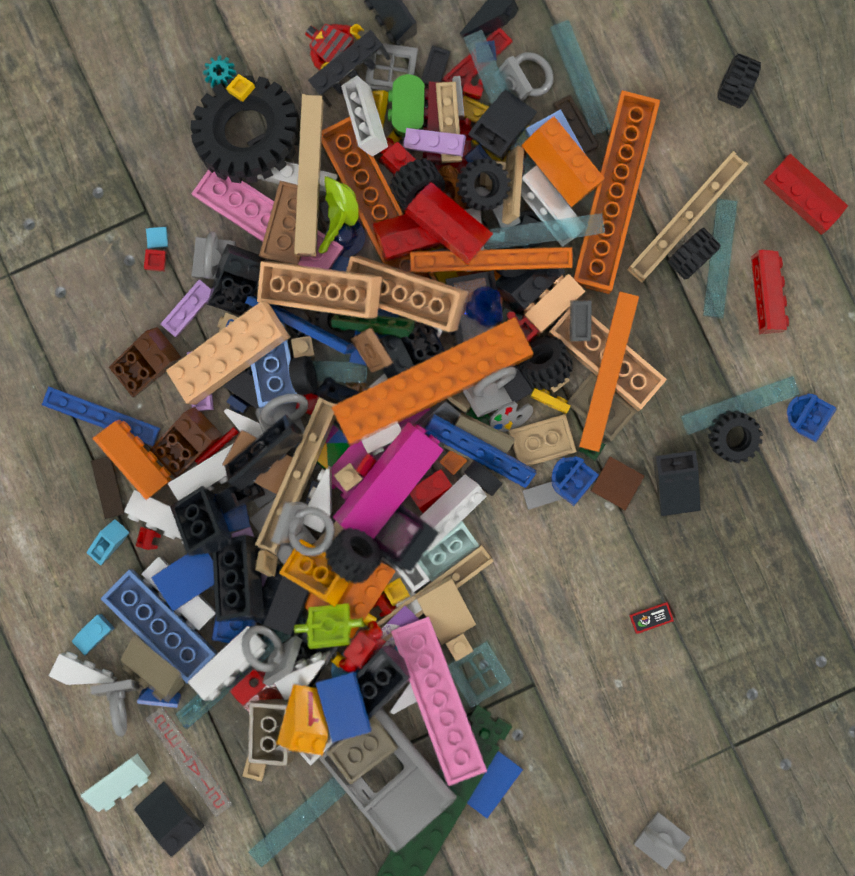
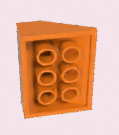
[304,560,396,639]

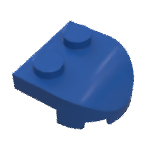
[787,393,837,443]
[551,456,599,506]

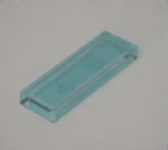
[312,361,367,383]

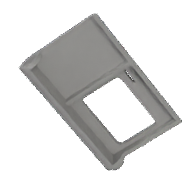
[319,708,456,852]

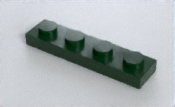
[331,314,415,337]

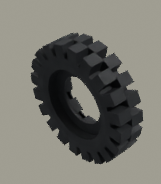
[190,76,301,183]

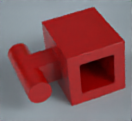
[507,311,539,343]

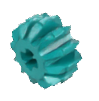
[203,55,237,88]

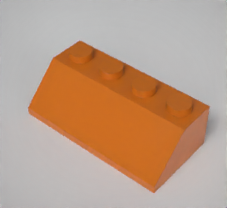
[521,116,605,208]
[92,420,172,500]

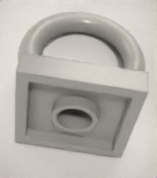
[493,52,553,101]
[192,231,236,280]
[463,367,517,417]
[256,394,308,434]
[271,502,334,556]
[242,625,302,686]
[90,680,139,737]
[633,811,690,869]

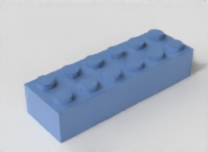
[101,569,218,684]

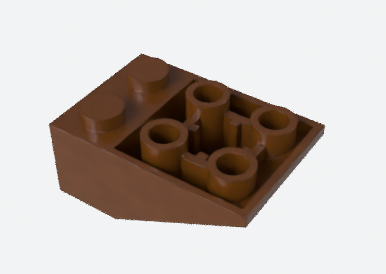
[109,327,182,398]
[150,406,222,478]

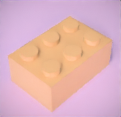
[523,274,585,337]

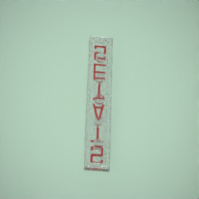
[146,706,233,817]

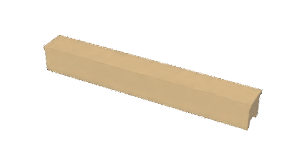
[294,94,324,257]
[627,151,748,283]
[255,397,337,555]
[353,545,493,641]

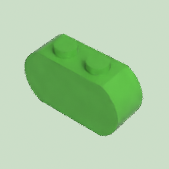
[388,74,425,137]

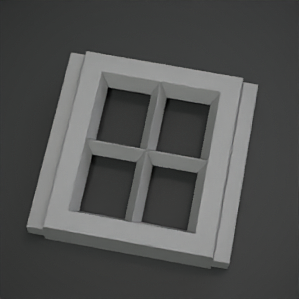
[365,43,418,92]

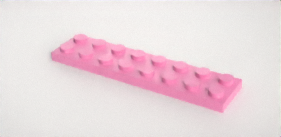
[192,170,344,269]
[391,617,487,786]

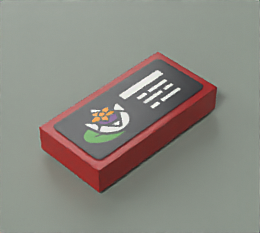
[629,602,674,634]

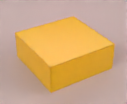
[226,74,255,102]
[384,578,410,606]

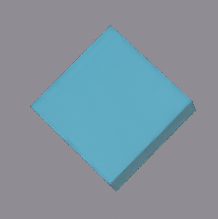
[146,227,168,249]

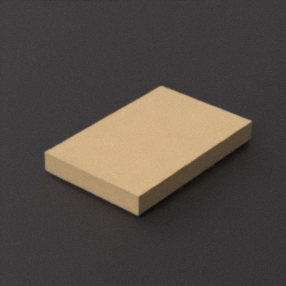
[508,414,577,466]
[415,576,476,645]

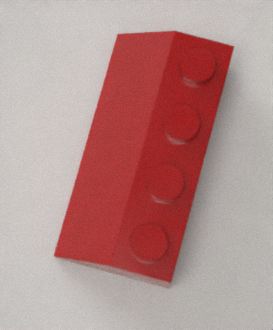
[763,154,848,235]
[405,182,493,265]
[373,214,443,262]
[751,250,789,335]

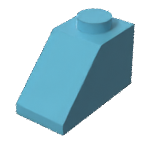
[86,519,130,566]
[72,614,115,656]

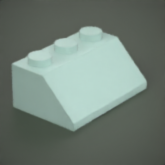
[418,521,479,582]
[80,754,151,812]

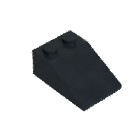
[134,781,204,858]

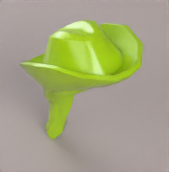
[318,176,358,254]

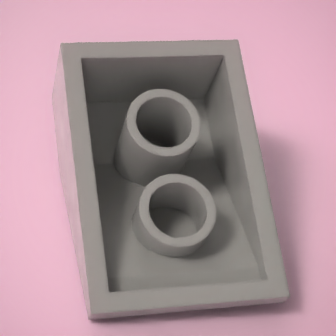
[249,499,317,564]

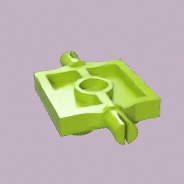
[294,603,364,649]

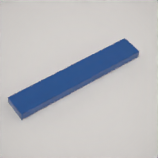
[245,296,355,354]
[41,386,161,446]
[424,414,536,488]

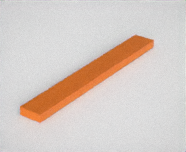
[410,247,573,272]
[579,292,639,452]

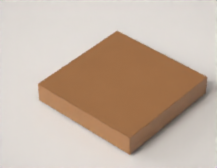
[351,328,393,373]

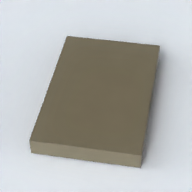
[567,373,637,442]
[443,412,515,470]
[327,715,399,785]

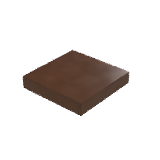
[590,457,644,511]

